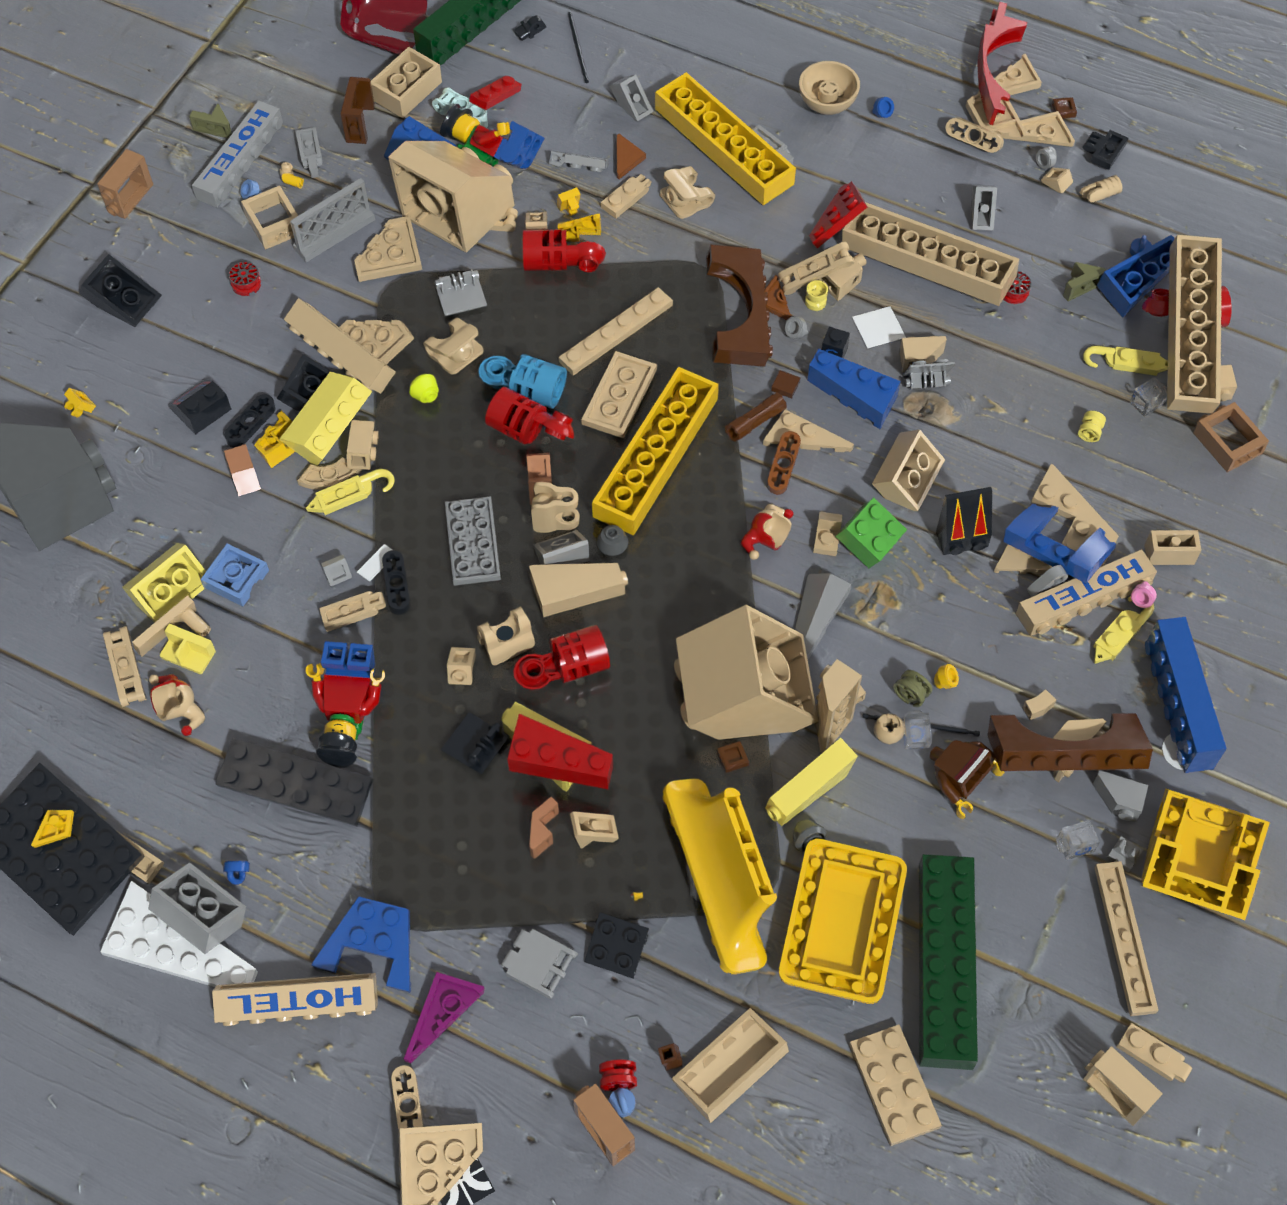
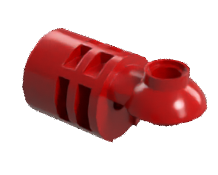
[523,229,606,272]
[1142,286,1232,328]
[485,387,574,444]
[513,625,610,690]

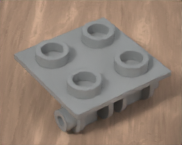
[434,269,487,316]
[903,359,955,389]

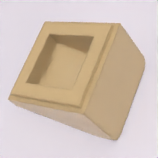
[1041,168,1073,193]

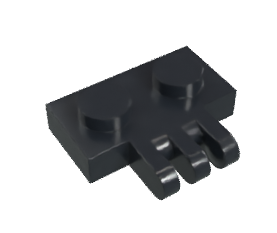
[1083,130,1129,170]

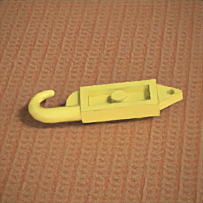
[1083,345,1168,376]
[306,469,395,515]
[1093,596,1154,664]

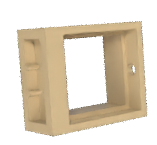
[241,186,302,250]
[1083,1046,1163,1126]

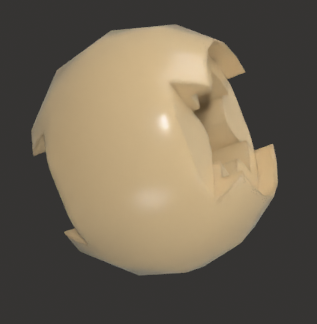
[874,713,905,745]

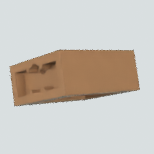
[97,149,153,219]
[1193,402,1269,472]
[573,1084,635,1166]

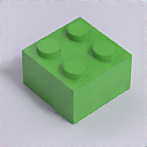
[835,497,907,568]

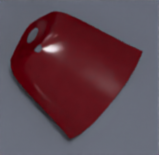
[340,0,427,55]

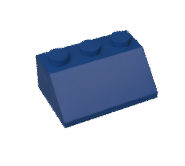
[384,116,456,160]

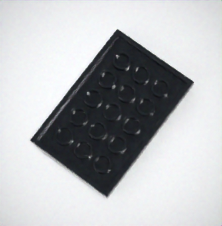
[0,763,145,936]

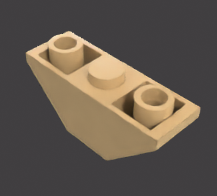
[1053,718,1107,783]

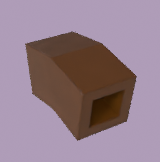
[658,1043,682,1071]

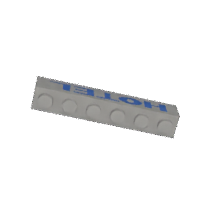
[192,100,283,208]

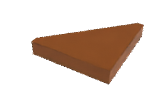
[617,134,646,179]
[764,275,792,320]

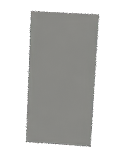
[445,496,501,586]

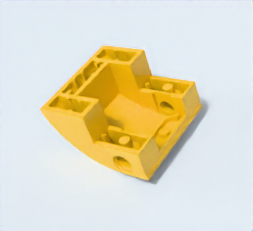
[1142,788,1270,920]

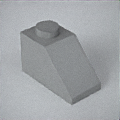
[610,74,653,121]
[971,185,997,230]
[1093,770,1149,821]

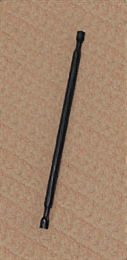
[568,12,589,83]
[862,713,980,736]

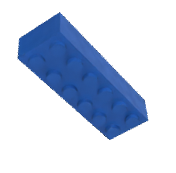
[1145,617,1227,773]

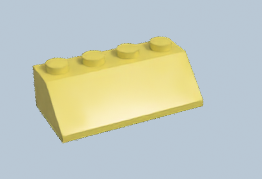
[279,371,372,466]

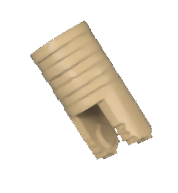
[1079,175,1122,203]

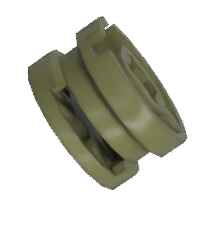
[893,670,933,707]

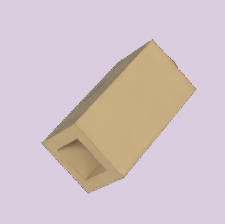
[347,420,379,470]

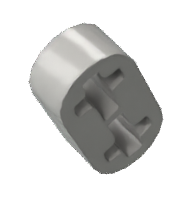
[1027,565,1068,597]

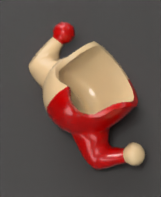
[741,504,793,560]
[149,674,205,736]

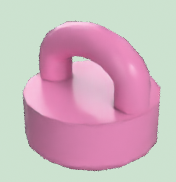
[1131,581,1157,608]

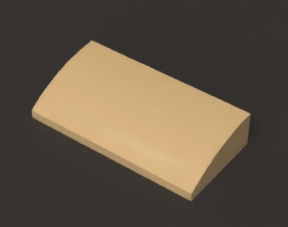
[672,1008,789,1123]

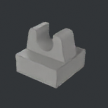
[321,555,352,587]
[1106,836,1143,873]

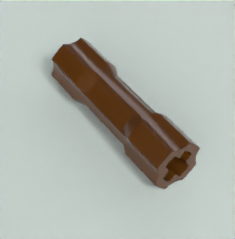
[725,392,787,442]

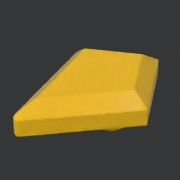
[31,810,74,848]

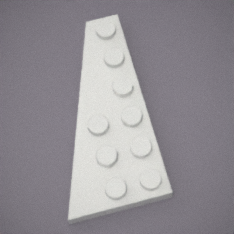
[100,881,258,987]

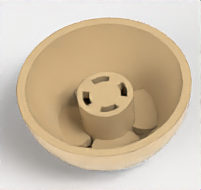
[799,61,860,115]

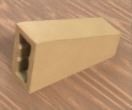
[529,563,628,617]

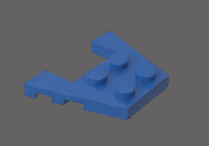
[312,897,411,993]

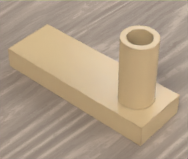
[132,595,211,657]

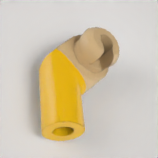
[279,162,304,188]

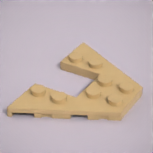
[966,54,1075,147]
[994,464,1119,574]

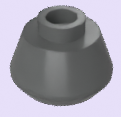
[597,525,628,556]
[793,820,826,852]

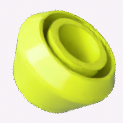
[409,374,439,403]

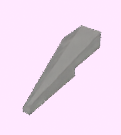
[795,573,851,659]

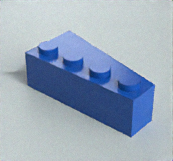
[1097,235,1175,318]
[807,349,901,429]

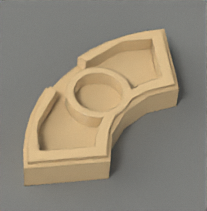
[297,457,362,490]

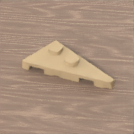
[763,409,854,452]

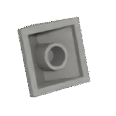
[533,530,589,565]

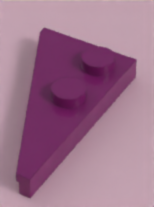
[404,972,485,1064]

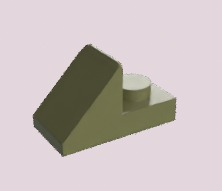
[189,104,232,139]
[1063,262,1106,301]

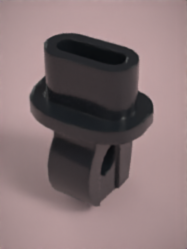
[514,15,547,41]

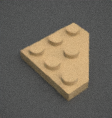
[354,216,422,282]
[340,320,414,364]
[398,1123,483,1205]

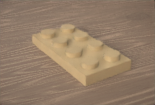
[581,351,657,438]
[849,1025,942,1146]

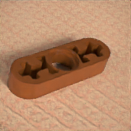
[767,431,801,495]

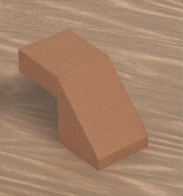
[224,444,261,496]
[527,453,552,505]
[530,797,559,859]

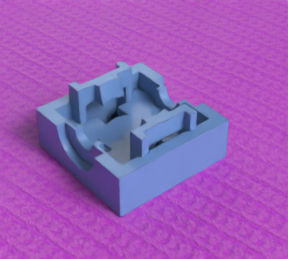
[200,543,269,607]

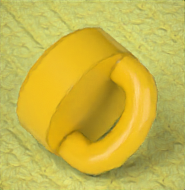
[934,664,959,689]

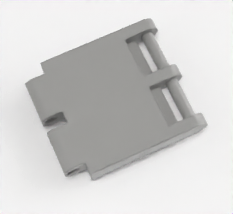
[501,929,578,999]

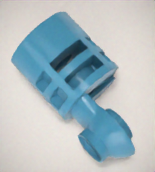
[478,354,567,409]

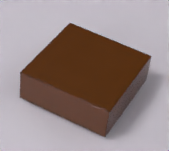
[1052,97,1077,119]
[771,370,801,399]
[717,741,749,773]

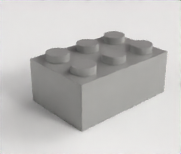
[148,862,246,954]

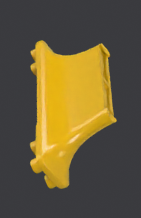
[663,779,777,974]

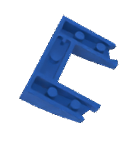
[1003,504,1116,584]

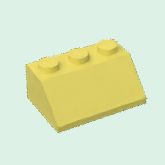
[122,543,206,623]

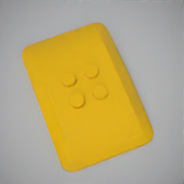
[779,839,907,1004]

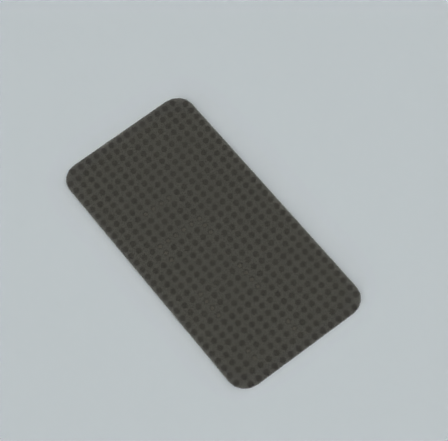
[372,260,781,932]

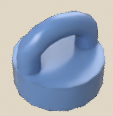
[241,179,262,200]
[609,1088,636,1117]

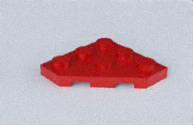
[809,181,868,249]

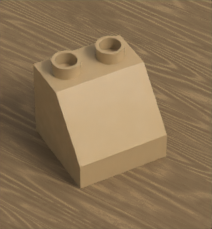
[388,141,515,253]
[674,605,819,740]

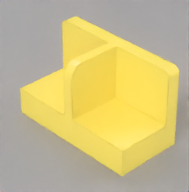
[160,624,216,674]

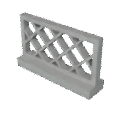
[290,178,375,263]

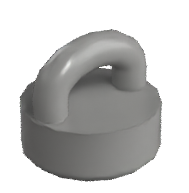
[1036,146,1057,170]
[784,317,808,339]

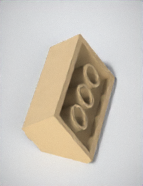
[815,659,862,753]

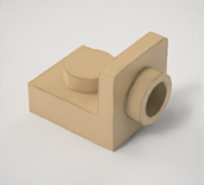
[447,647,476,685]

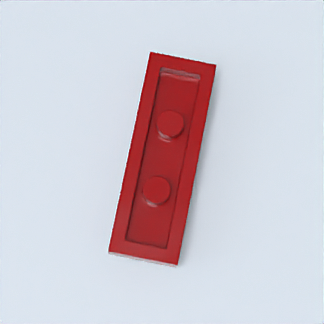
[469,75,522,110]

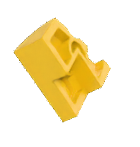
[558,214,601,242]
[254,411,295,468]

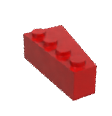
[507,714,613,789]

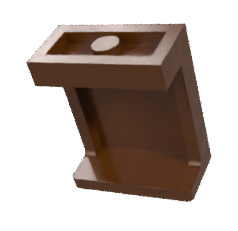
[340,77,375,144]

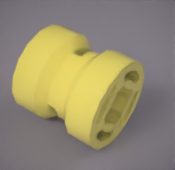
[805,280,828,311]
[1078,411,1106,442]

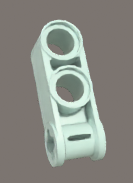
[432,87,488,128]

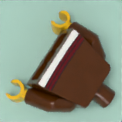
[930,740,1005,819]

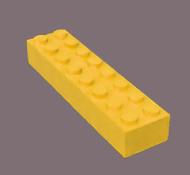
[655,72,796,205]
[592,367,719,536]

